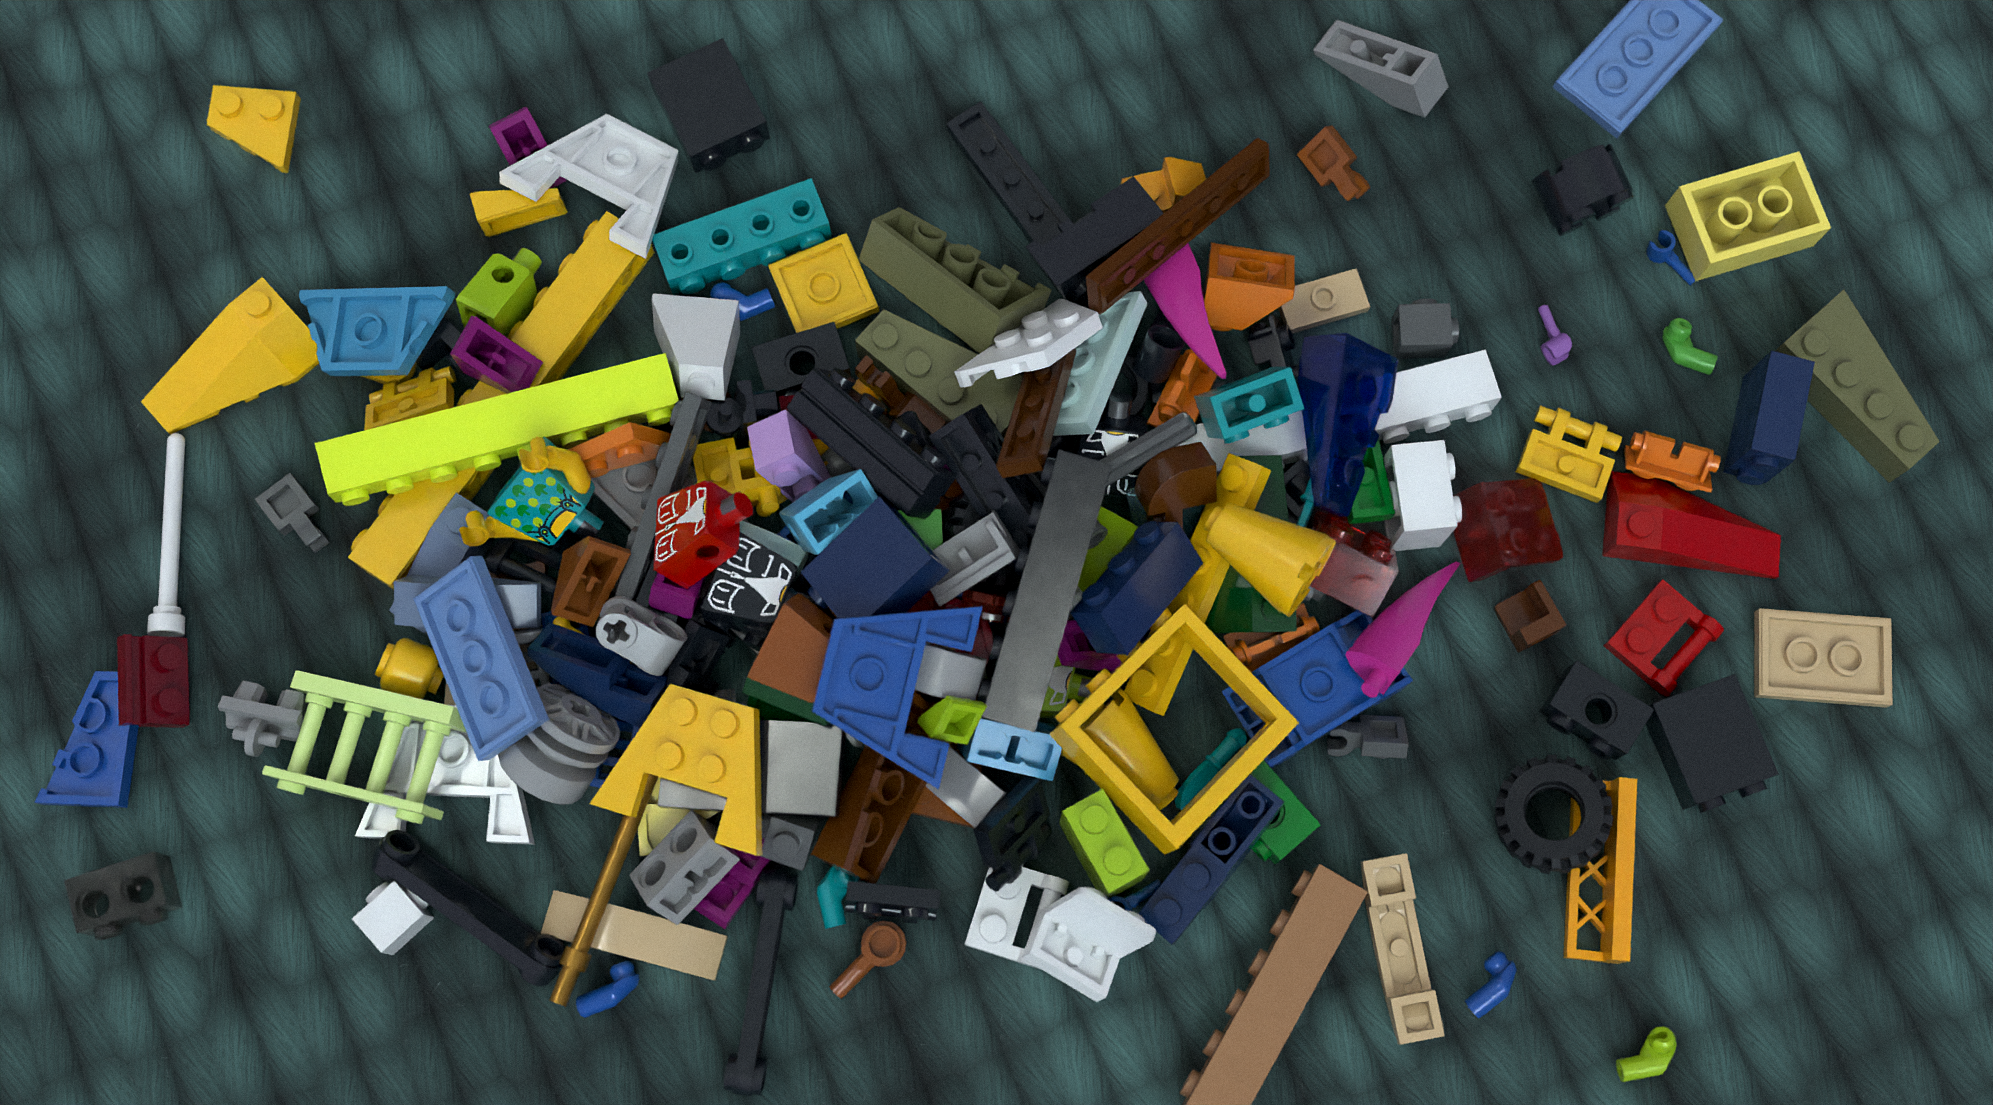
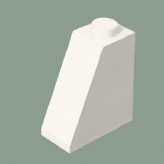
[652,294,740,401]

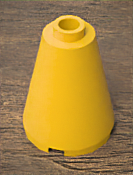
[1204,503,1336,617]
[1061,687,1179,810]

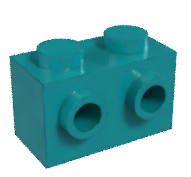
[1194,367,1304,444]

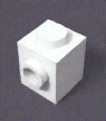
[352,881,434,955]

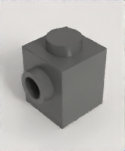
[1391,298,1459,359]
[761,814,825,871]

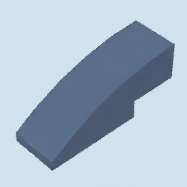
[394,574,541,629]

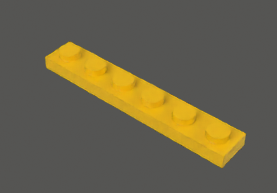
[1124,453,1271,716]

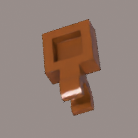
[1297,125,1371,201]

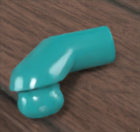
[816,867,859,929]

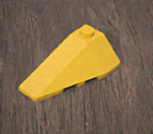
[141,277,319,434]

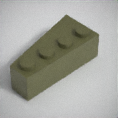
[855,309,1023,438]

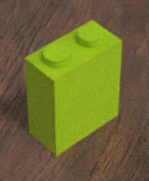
[1059,789,1150,900]

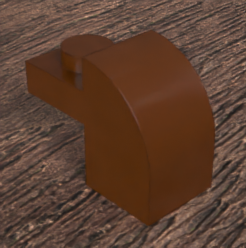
[1134,442,1217,529]

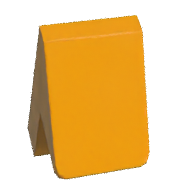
[1120,157,1206,213]

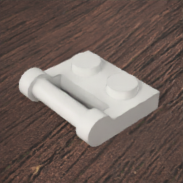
[965,867,1070,970]

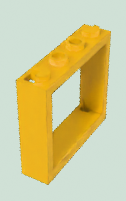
[1049,603,1299,855]

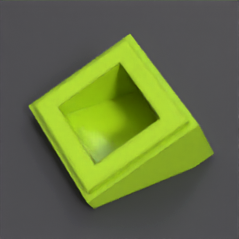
[917,695,987,745]

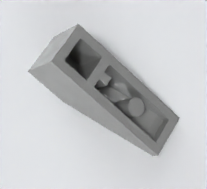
[1313,20,1448,118]

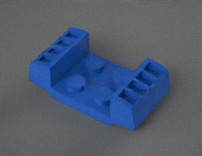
[1222,606,1413,769]

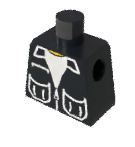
[1073,392,1148,498]
[701,532,815,632]

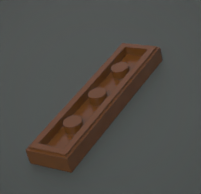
[996,348,1076,478]

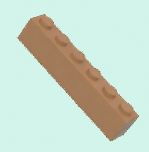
[1180,864,1367,1105]

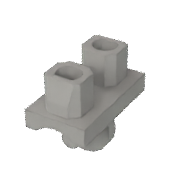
[218,681,308,757]

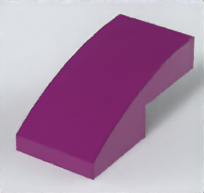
[693,839,772,929]

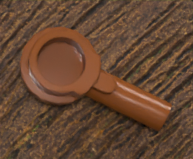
[829,921,907,999]

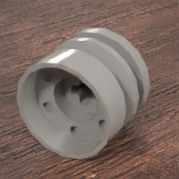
[498,684,620,804]

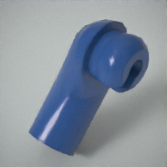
[710,283,775,321]
[1465,951,1517,1018]
[576,961,639,1018]

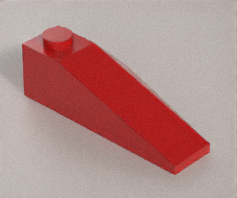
[1602,471,1781,579]

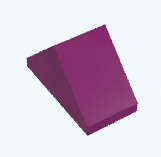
[489,106,566,189]
[450,316,543,394]

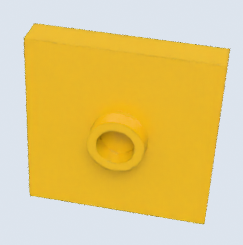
[768,233,880,333]

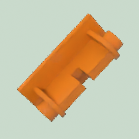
[1147,349,1218,427]
[1624,430,1721,493]
[1223,603,1320,672]

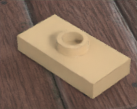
[1279,268,1370,333]

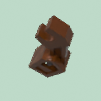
[855,355,946,434]

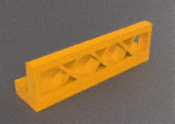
[1563,777,1637,964]

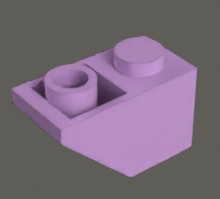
[747,409,831,503]

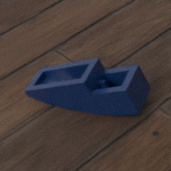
[527,623,667,728]

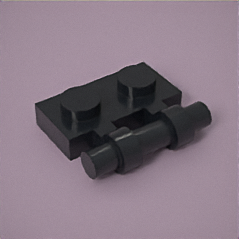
[973,775,1052,892]
[845,881,941,924]

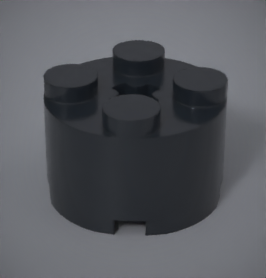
[1532,144,1634,236]

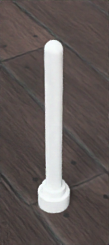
[147,433,186,637]

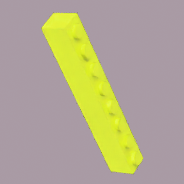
[315,353,678,506]

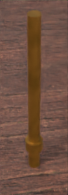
[549,774,658,1007]

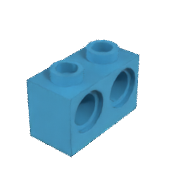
[957,717,1062,781]

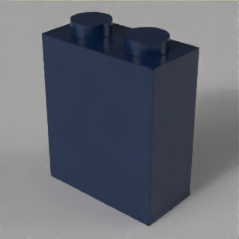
[1723,351,1815,485]
[801,496,950,623]

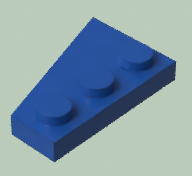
[34,671,139,808]

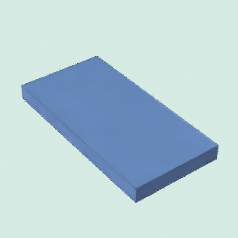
[1553,0,1724,139]
[414,556,549,761]

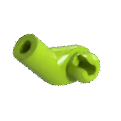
[1616,1026,1677,1082]

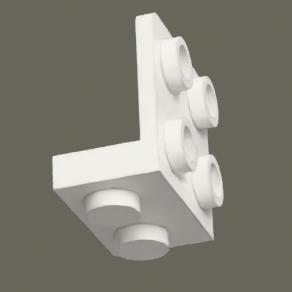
[1021,887,1156,1002]

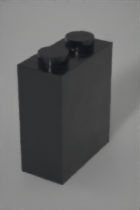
[647,38,770,173]
[1646,674,1779,813]

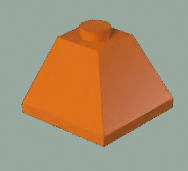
[1203,243,1295,332]

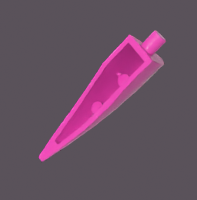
[1144,243,1226,379]
[1346,562,1461,697]

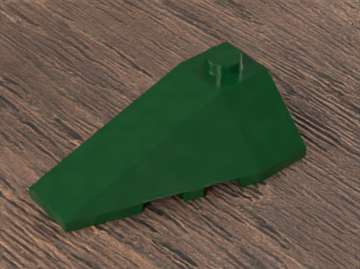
[1205,455,1297,633]

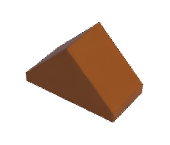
[551,536,631,627]

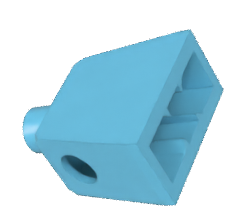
[779,469,878,555]

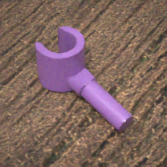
[1538,305,1572,366]

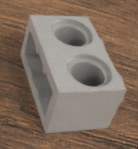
[629,810,740,925]

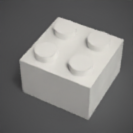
[1383,440,1462,552]

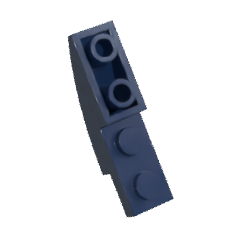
[1138,774,1285,945]

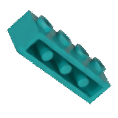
[652,178,832,295]

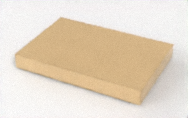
[1754,608,1893,707]

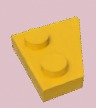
[206,85,301,173]

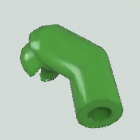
[1662,318,1717,375]

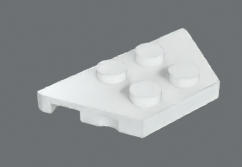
[954,299,1103,387]

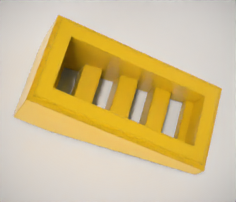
[470,188,567,237]

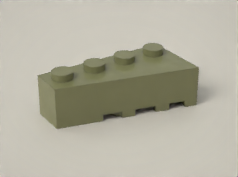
[859,207,1052,353]
[1775,289,1940,483]

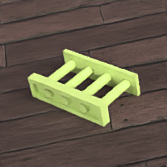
[262,670,467,824]

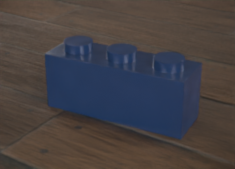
[1070,521,1203,655]

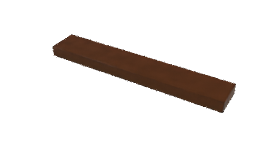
[1086,137,1270,315]

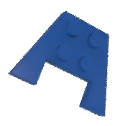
[811,606,983,789]

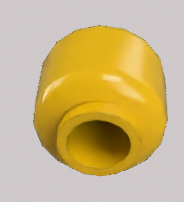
[375,638,444,699]

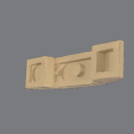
[1361,853,1445,1045]
[540,890,728,981]

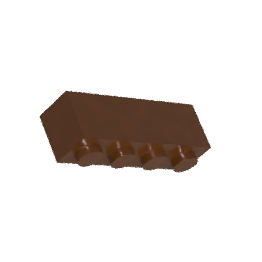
[811,692,948,884]

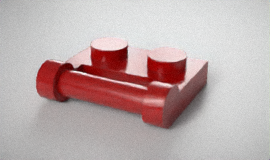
[1603,579,1724,696]

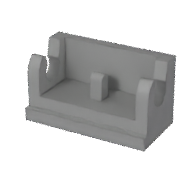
[930,511,1020,607]

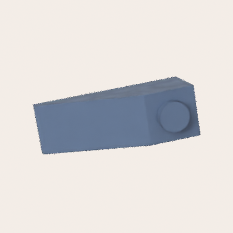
[389,493,496,635]

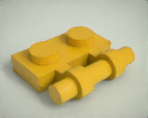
[364,366,456,430]
[1515,405,1622,503]
[693,437,781,513]

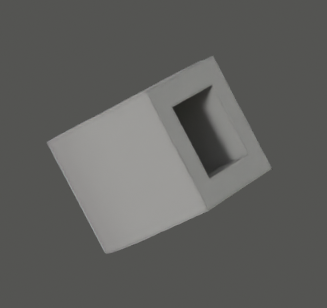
[915,642,987,701]

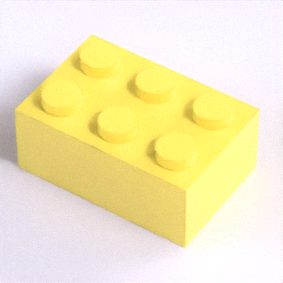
[1665,151,1831,281]

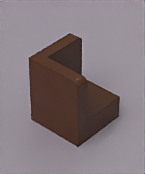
[1494,579,1566,653]

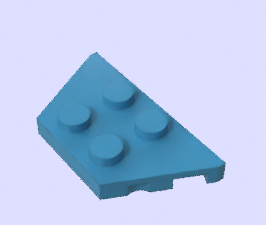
[299,286,455,376]

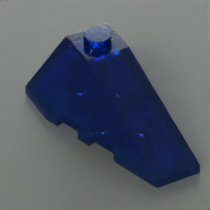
[1298,333,1398,517]

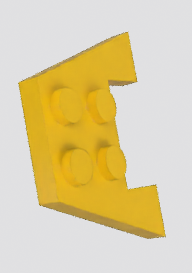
[590,684,762,856]

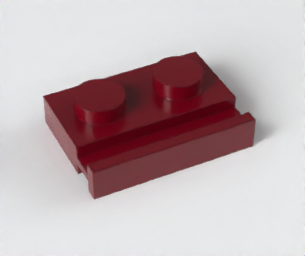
[117,634,190,728]

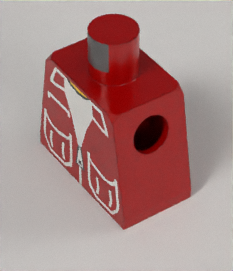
[653,481,753,589]

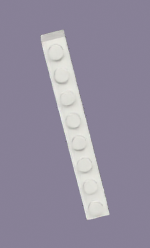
[1176,349,1502,478]

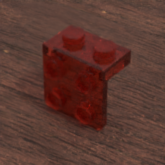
[1453,478,1563,582]
[1310,510,1399,617]

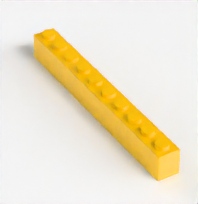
[348,211,654,590]

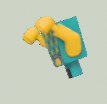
[459,437,604,547]

